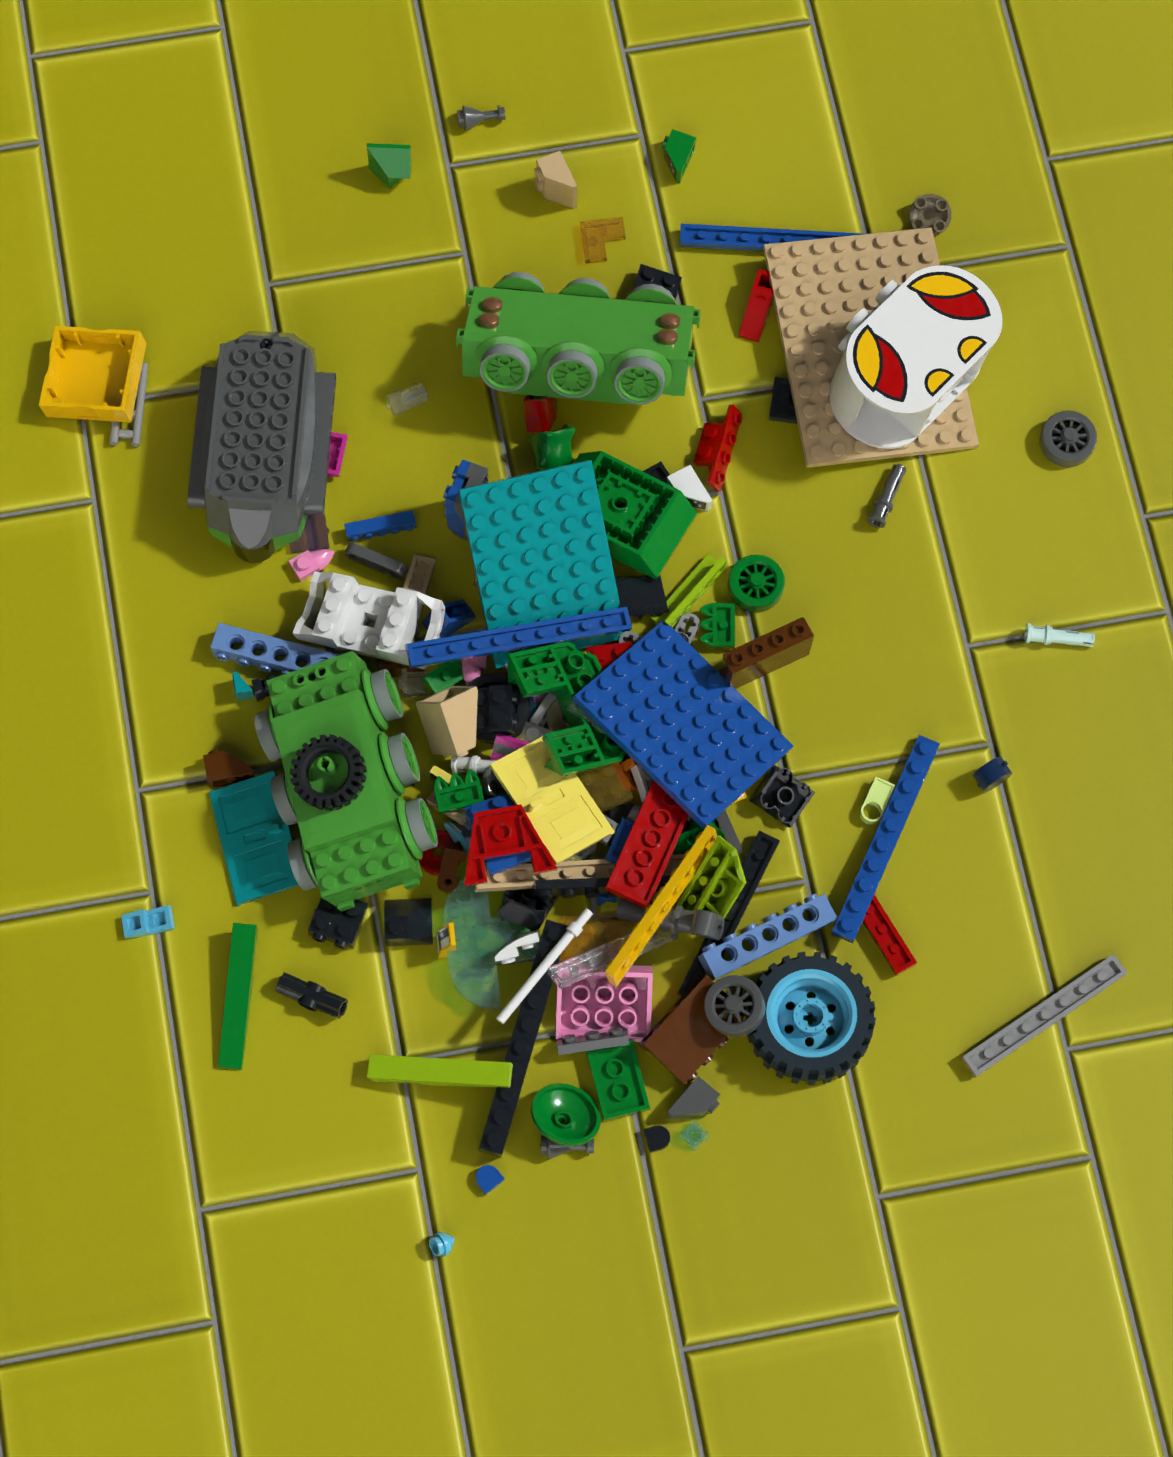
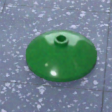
[531,1083,601,1146]

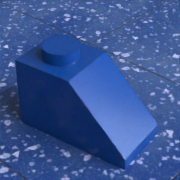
[421,600,477,638]

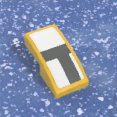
[436,922,456,959]

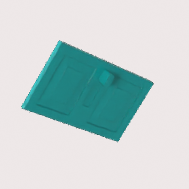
[209,770,299,906]

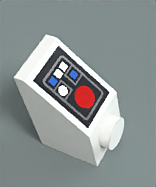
[666,465,713,511]

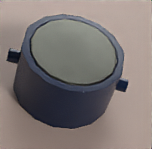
[973,756,1012,792]

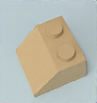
[534,151,577,209]

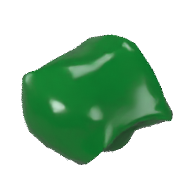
[528,424,575,470]

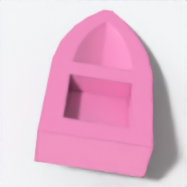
[289,549,334,582]
[462,655,487,686]

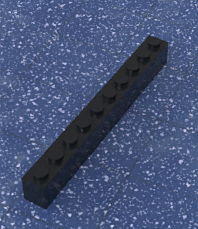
[478,919,568,1158]

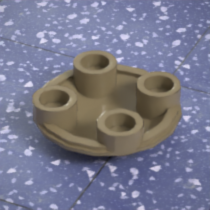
[909,194,952,236]

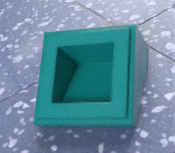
[232,672,254,701]

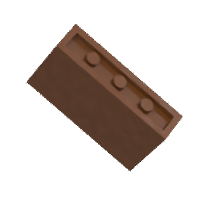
[719,617,814,689]
[638,975,745,1084]

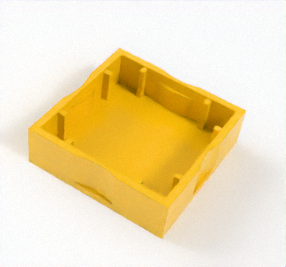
[39,326,147,423]

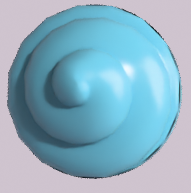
[429,1232,455,1257]

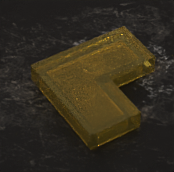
[580,217,626,263]

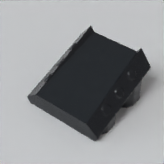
[615,575,669,622]
[749,765,815,828]
[497,889,559,932]

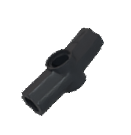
[275,972,348,1019]

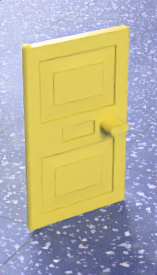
[489,736,615,865]

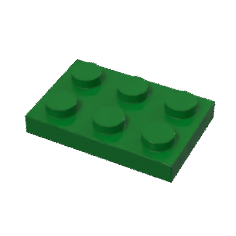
[586,1040,650,1121]

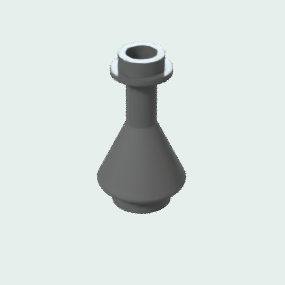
[457,105,505,131]
[541,1135,594,1160]

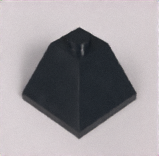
[384,898,433,946]

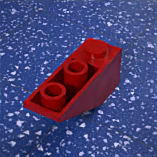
[738,269,773,342]

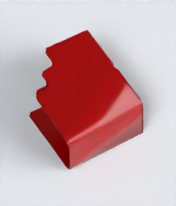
[523,395,557,433]

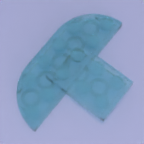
[443,878,540,1010]

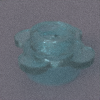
[680,1121,709,1150]

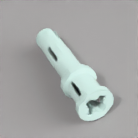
[1024,623,1095,647]

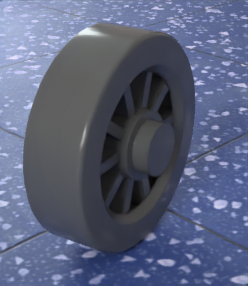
[1040,411,1097,467]
[704,975,766,1037]

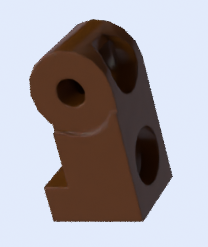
[437,848,467,893]

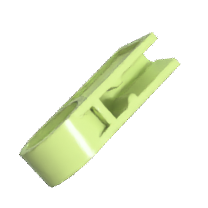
[860,777,896,825]

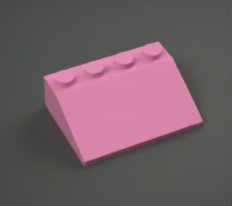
[556,963,653,1042]

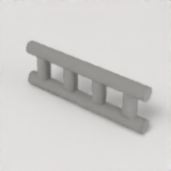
[109,363,148,447]

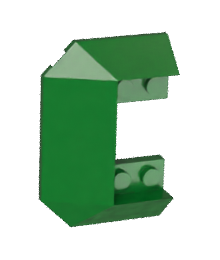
[507,641,625,776]

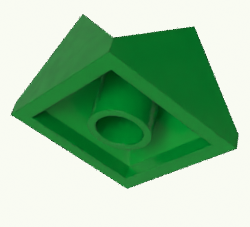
[367,143,412,188]

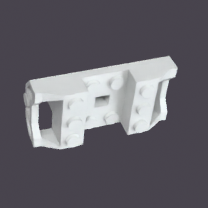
[293,571,445,669]

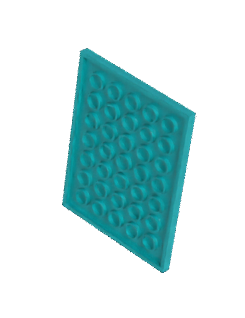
[458,460,625,669]

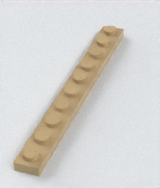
[474,854,684,892]

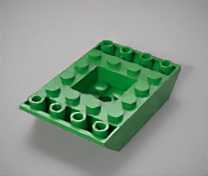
[574,451,697,580]

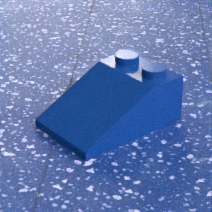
[464,792,531,875]

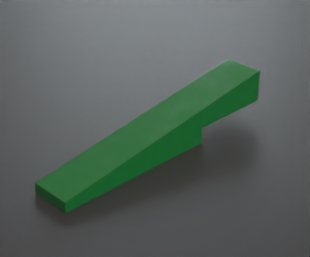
[218,923,258,1070]

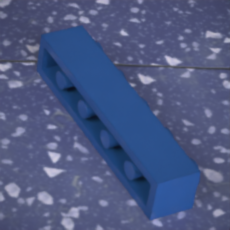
[344,510,416,542]

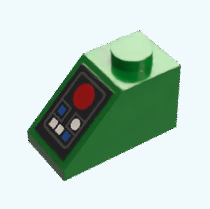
[662,129,696,183]

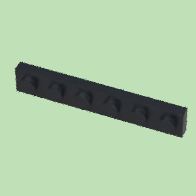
[531,875,670,900]

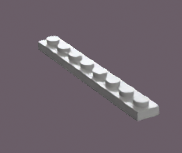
[961,954,1128,1078]

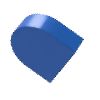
[476,1165,505,1195]

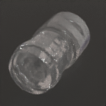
[385,382,429,416]

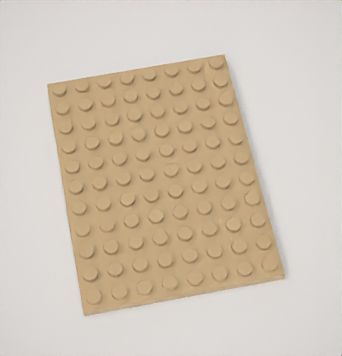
[763,228,979,468]

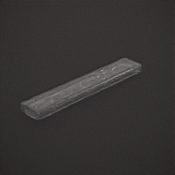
[547,927,678,989]

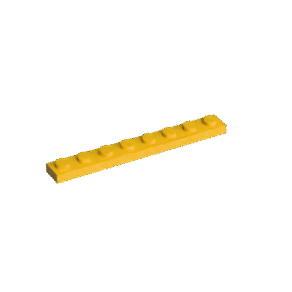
[605,825,717,987]

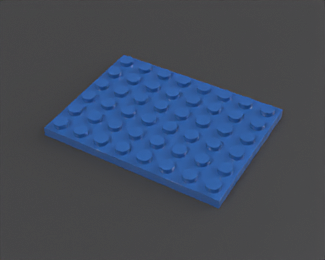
[572,620,793,829]

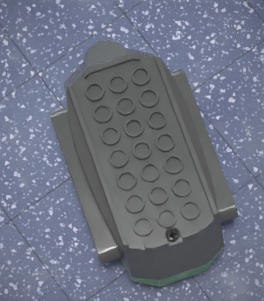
[187,331,336,563]

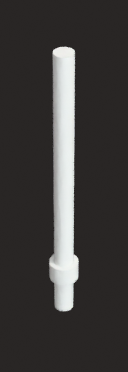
[496,908,593,1024]

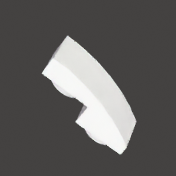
[495,930,540,964]

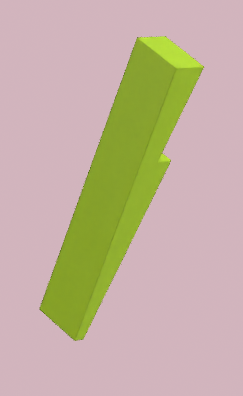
[367,1054,513,1088]

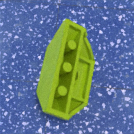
[675,836,746,919]

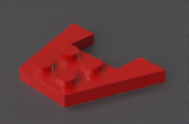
[464,804,557,887]

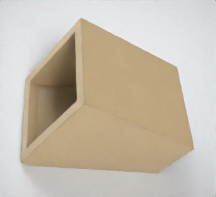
[415,686,478,758]

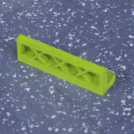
[651,554,727,629]

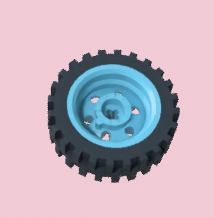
[746,952,876,1085]

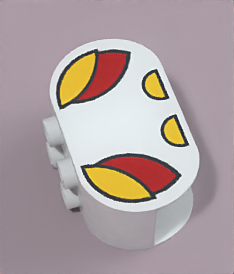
[829,265,1002,449]

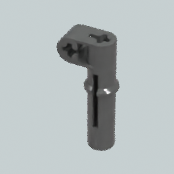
[617,898,724,940]

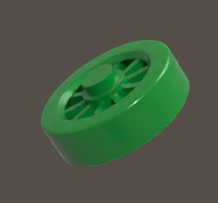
[728,555,785,612]

